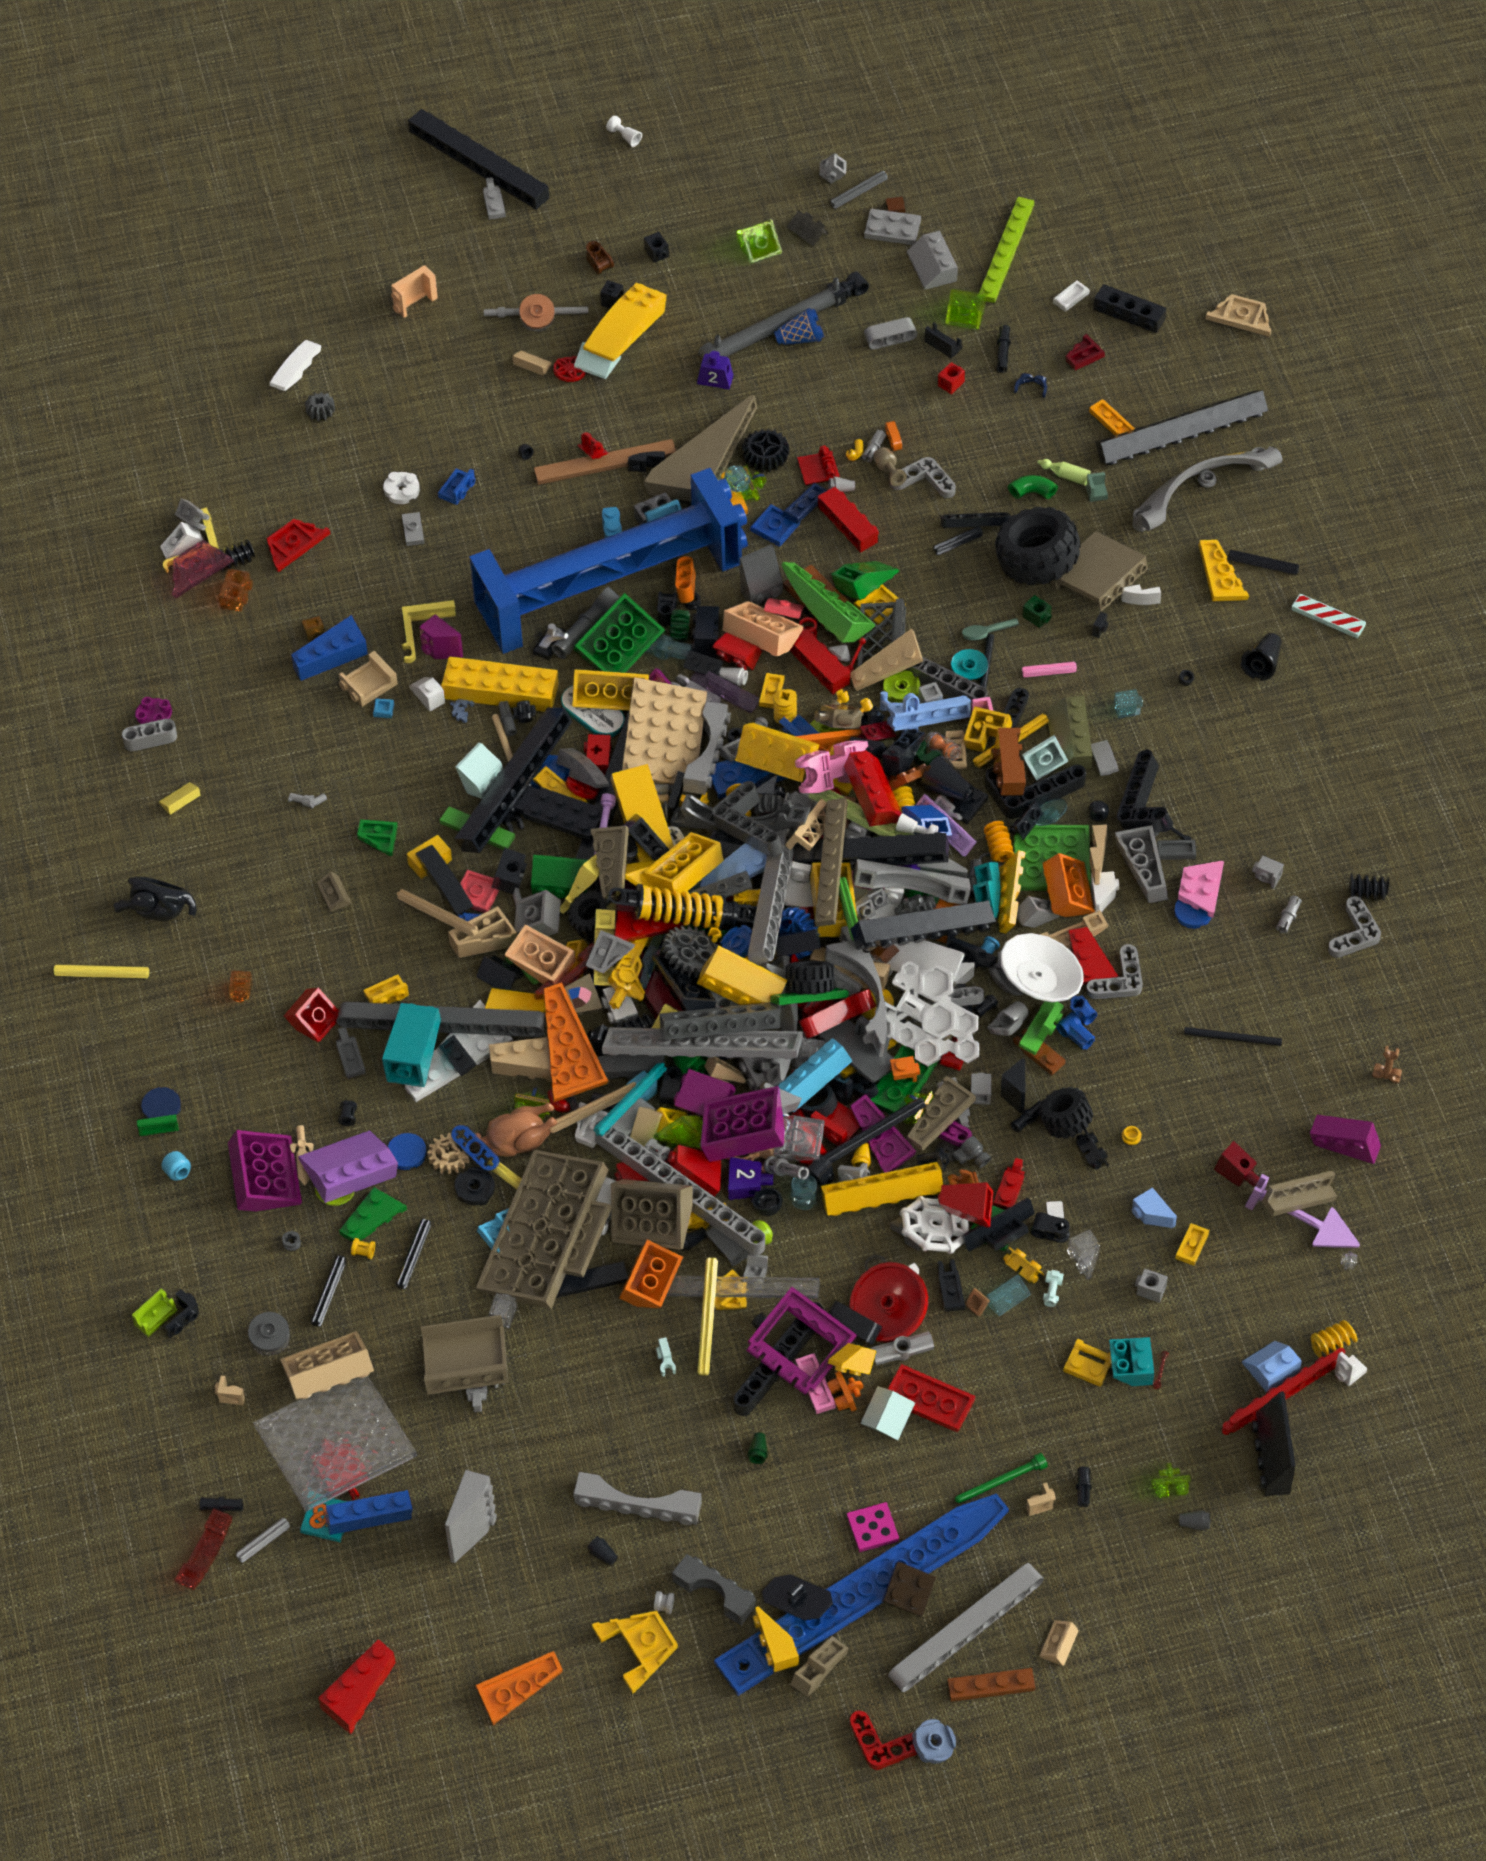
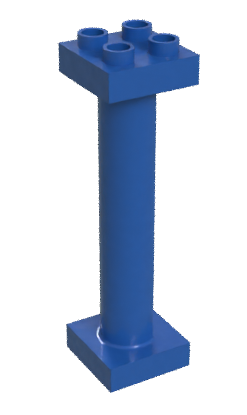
[469,468,748,654]

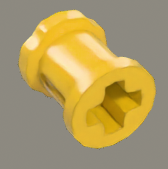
[351,1238,375,1259]

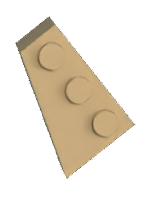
[489,1037,551,1082]

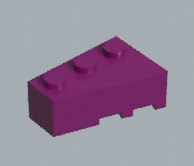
[1310,1115,1381,1164]

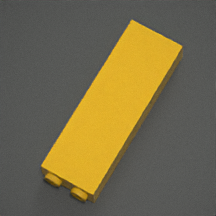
[611,764,674,863]

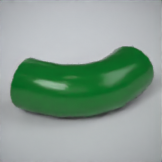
[1007,475,1058,500]

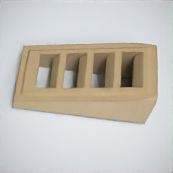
[945,730,967,769]
[704,1057,746,1083]

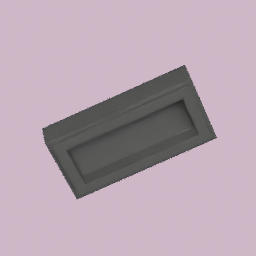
[1157,840,1196,860]

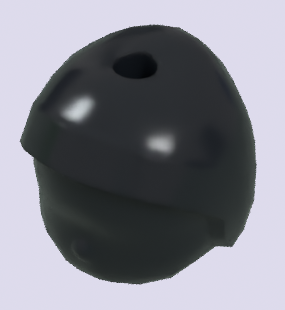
[1089,800,1109,821]

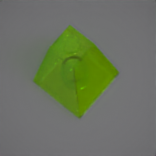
[653,1116,703,1148]

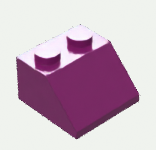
[419,614,463,659]

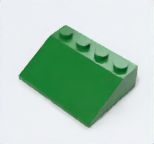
[574,593,665,673]

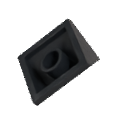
[1000,1059,1026,1113]

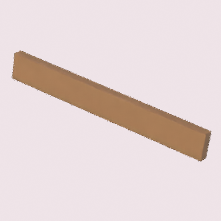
[534,439,676,485]

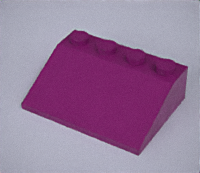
[701,1086,785,1162]
[228,1130,302,1212]

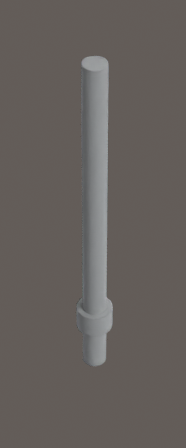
[484,307,588,318]

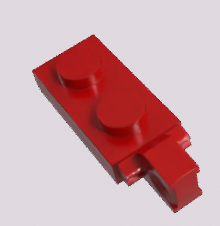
[993,1158,1025,1210]

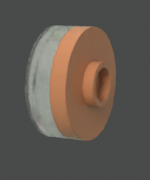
[520,294,555,332]

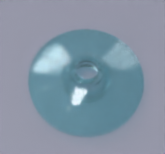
[1036,799,1067,826]

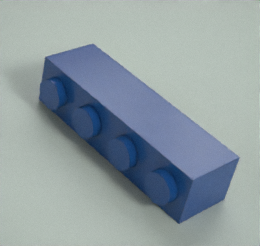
[325,1490,412,1535]

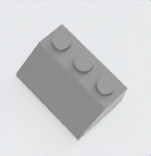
[907,231,958,290]

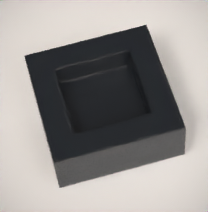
[1092,612,1109,638]

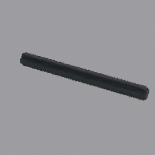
[823,1097,926,1163]

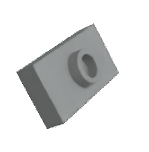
[402,512,424,546]

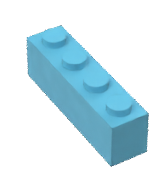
[778,1038,853,1112]

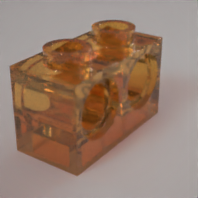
[219,569,253,612]

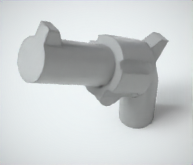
[288,793,327,809]

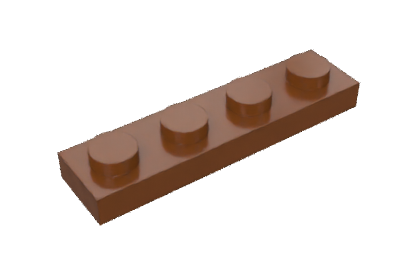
[947,1668,1035,1702]

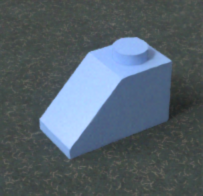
[1132,1188,1177,1228]

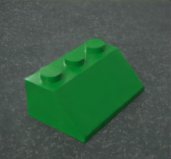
[531,855,591,899]

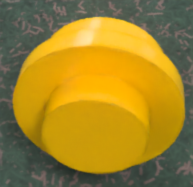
[1122,1126,1142,1145]

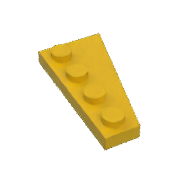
[1198,540,1249,601]
[998,850,1025,934]

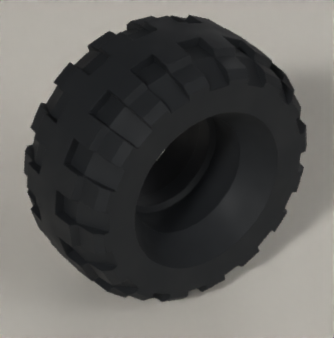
[995,506,1081,585]

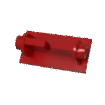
[577,432,608,459]

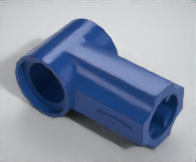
[1070,995,1097,1025]
[1056,1012,1095,1050]

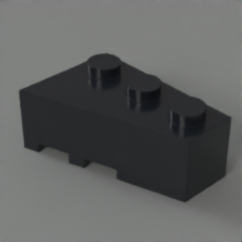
[692,606,719,659]

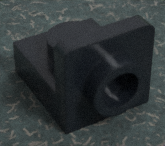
[916,1147,949,1172]

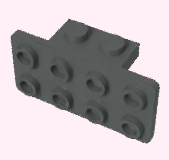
[820,1016,894,1082]

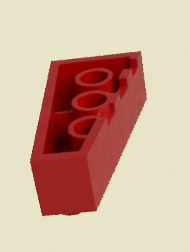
[318,1639,396,1735]

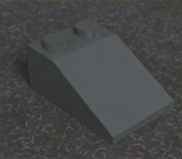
[740,544,783,605]

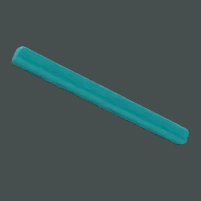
[593,1063,667,1136]

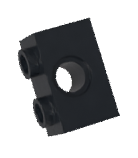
[492,848,527,894]

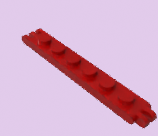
[1222,1348,1346,1435]

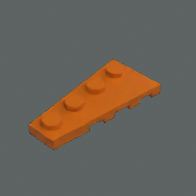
[476,1651,563,1725]

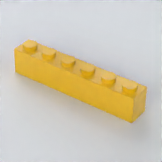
[821,1162,943,1216]

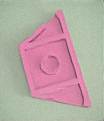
[1178,861,1224,918]

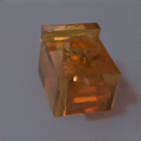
[229,971,253,1002]

